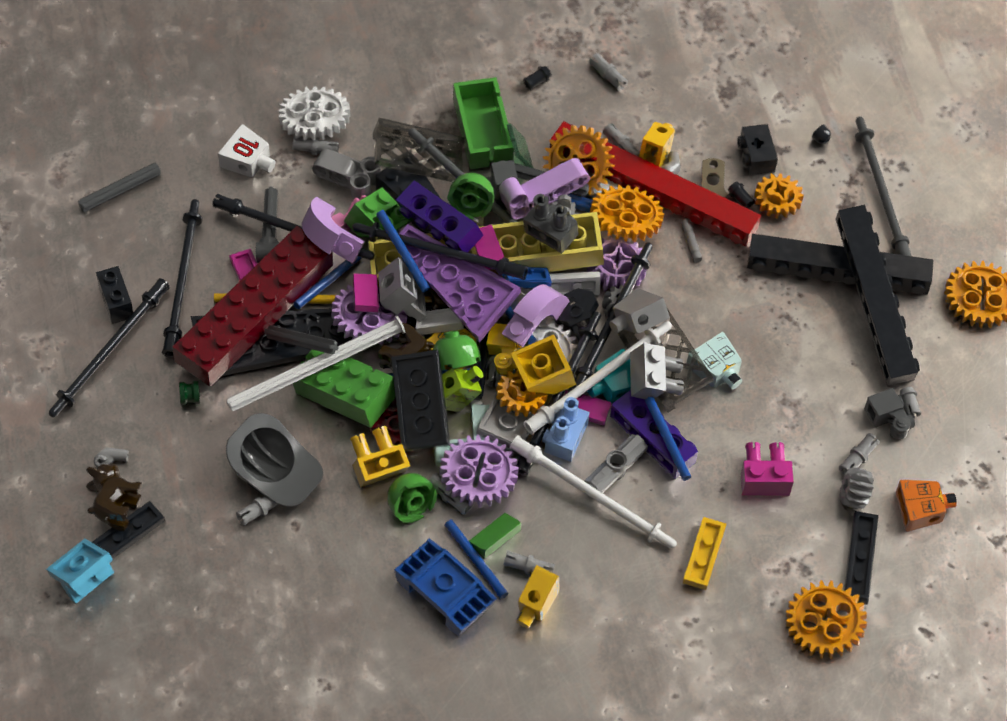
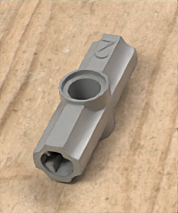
[585,434,648,493]

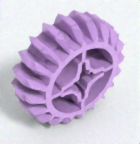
[587,235,648,291]

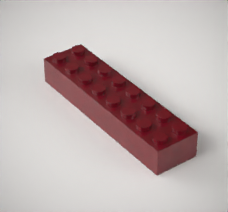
[172,226,333,387]

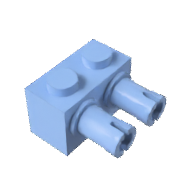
[542,397,590,462]

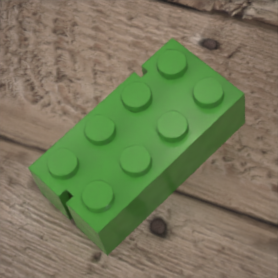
[453,77,514,169]
[293,350,396,428]

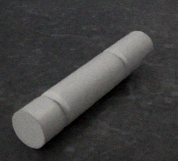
[681,219,702,263]

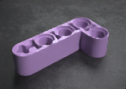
[499,158,590,220]

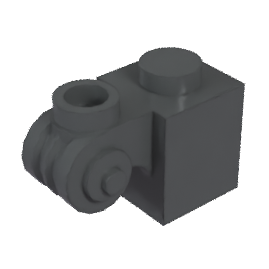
[864,388,915,440]

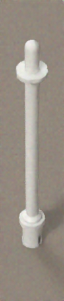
[523,321,672,434]
[509,435,677,548]

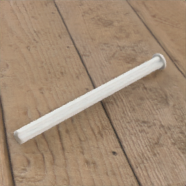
[227,316,406,411]

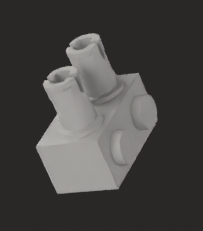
[630,343,684,399]

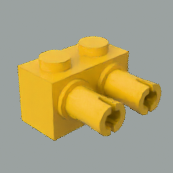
[350,426,410,487]

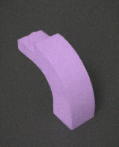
[302,197,365,263]
[502,284,570,348]

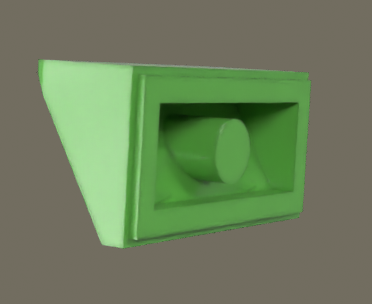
[469,513,522,559]

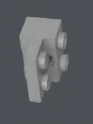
[378,257,427,322]

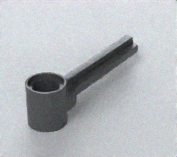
[256,186,279,263]

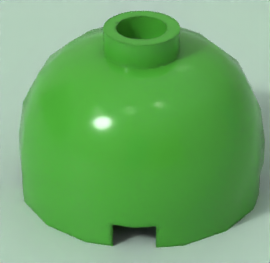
[447,173,494,220]
[433,330,481,370]
[387,473,437,523]

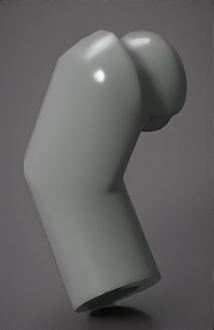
[661,151,680,174]
[94,448,129,468]

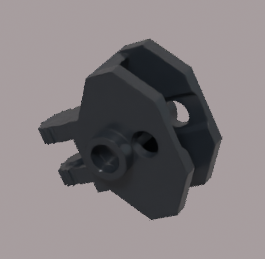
[554,288,599,342]

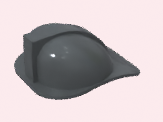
[226,413,324,507]

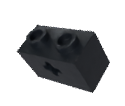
[737,124,778,175]
[96,266,133,324]

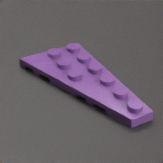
[399,224,521,343]

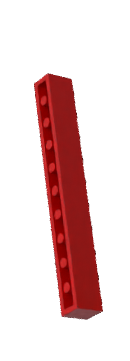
[550,121,761,247]

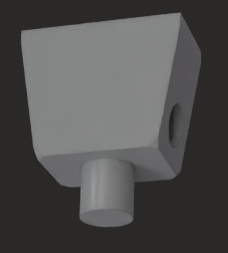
[609,288,670,334]

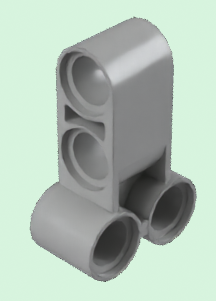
[312,149,381,200]

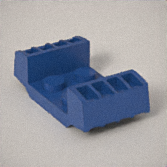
[394,538,497,636]

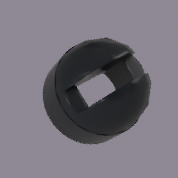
[812,124,831,144]

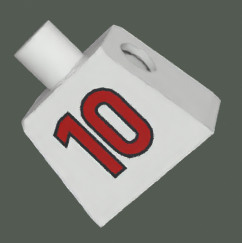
[218,124,276,177]

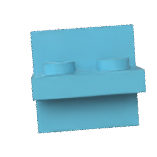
[46,539,114,603]

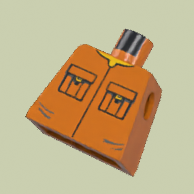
[896,480,957,532]

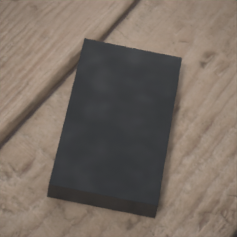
[391,350,450,452]

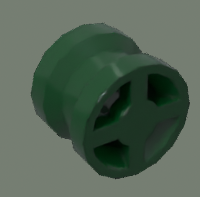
[179,381,200,406]

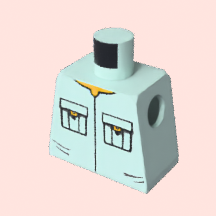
[686,332,743,389]

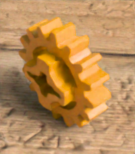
[754,173,804,219]
[496,369,548,417]

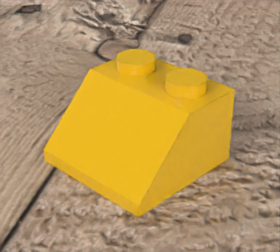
[510,334,576,394]

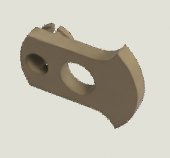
[701,158,729,198]

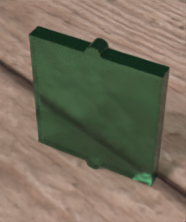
[507,123,534,168]

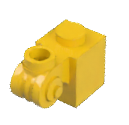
[487,323,522,376]

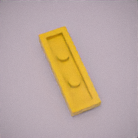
[683,517,727,590]

